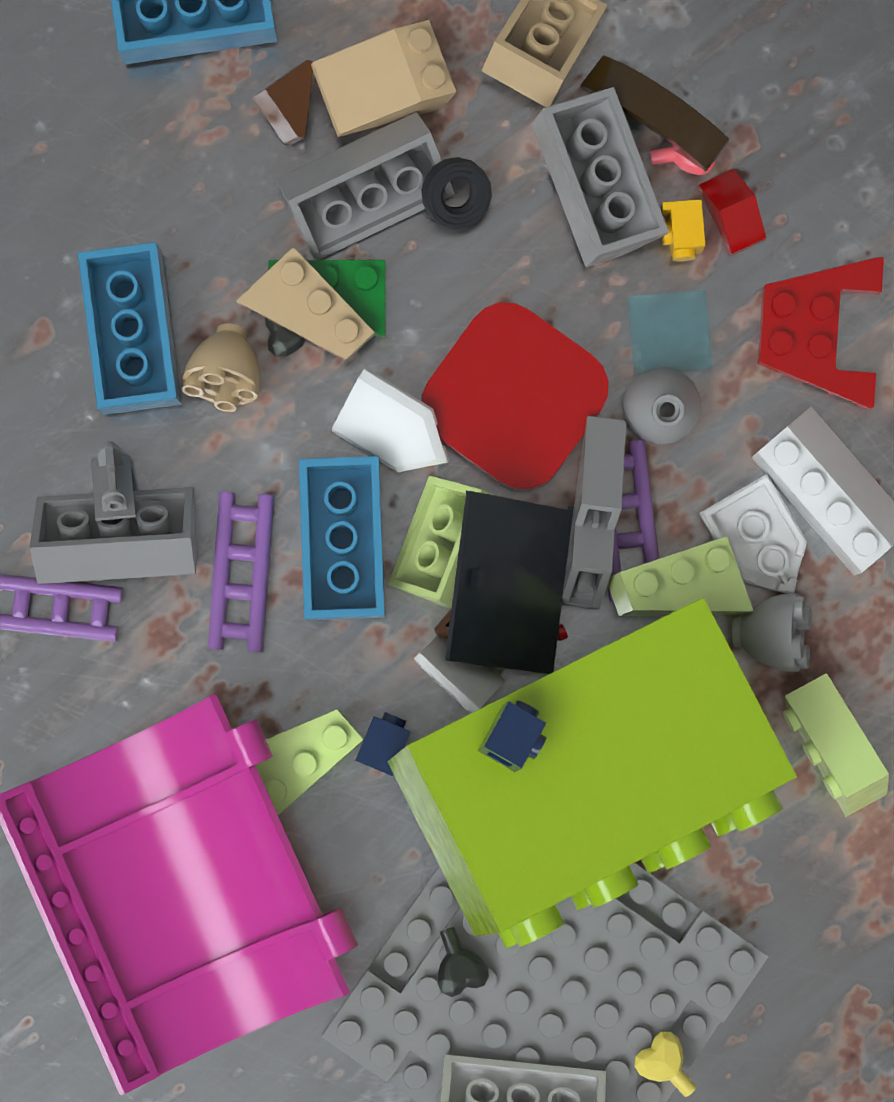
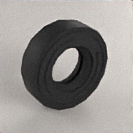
[421,157,492,229]

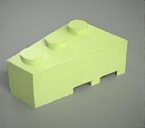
[608,536,754,617]
[782,673,889,817]
[256,709,364,816]

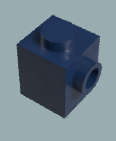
[478,700,547,772]
[355,712,411,776]

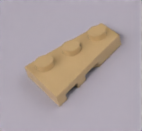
[236,247,375,361]

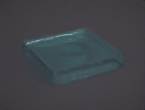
[627,290,713,376]

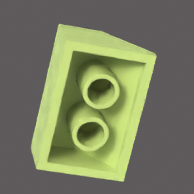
[387,476,492,609]

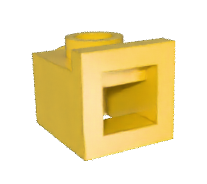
[660,199,705,262]

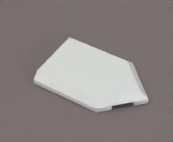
[332,368,449,472]
[699,474,807,594]

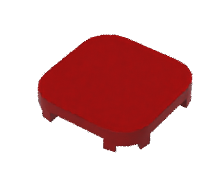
[421,302,609,491]

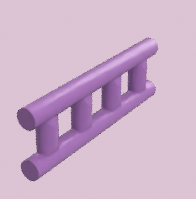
[608,440,660,602]
[208,492,274,652]
[0,574,123,642]

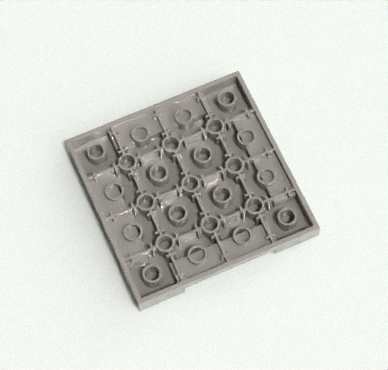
[321,863,768,1102]

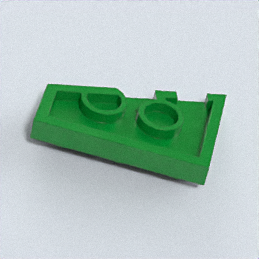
[268,260,386,339]

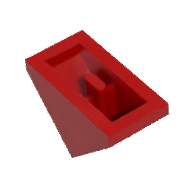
[697,169,767,255]

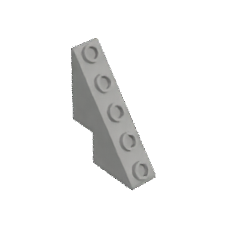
[562,416,626,609]

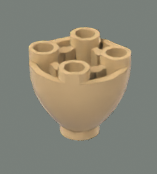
[181,323,260,412]

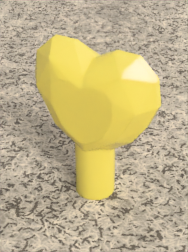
[634,1032,696,1097]

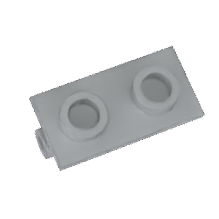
[91,441,136,521]

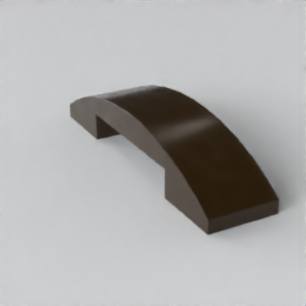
[580,55,729,171]

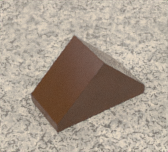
[252,60,314,145]

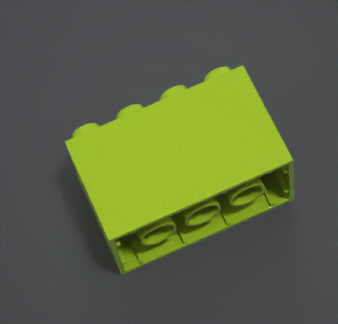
[387,597,797,948]

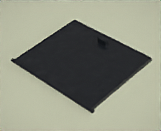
[445,490,574,675]

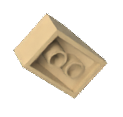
[482,0,608,107]
[311,20,456,137]

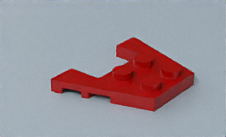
[757,257,884,410]

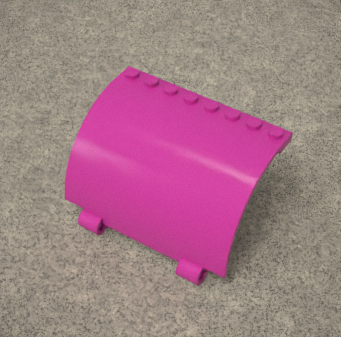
[0,694,358,1095]

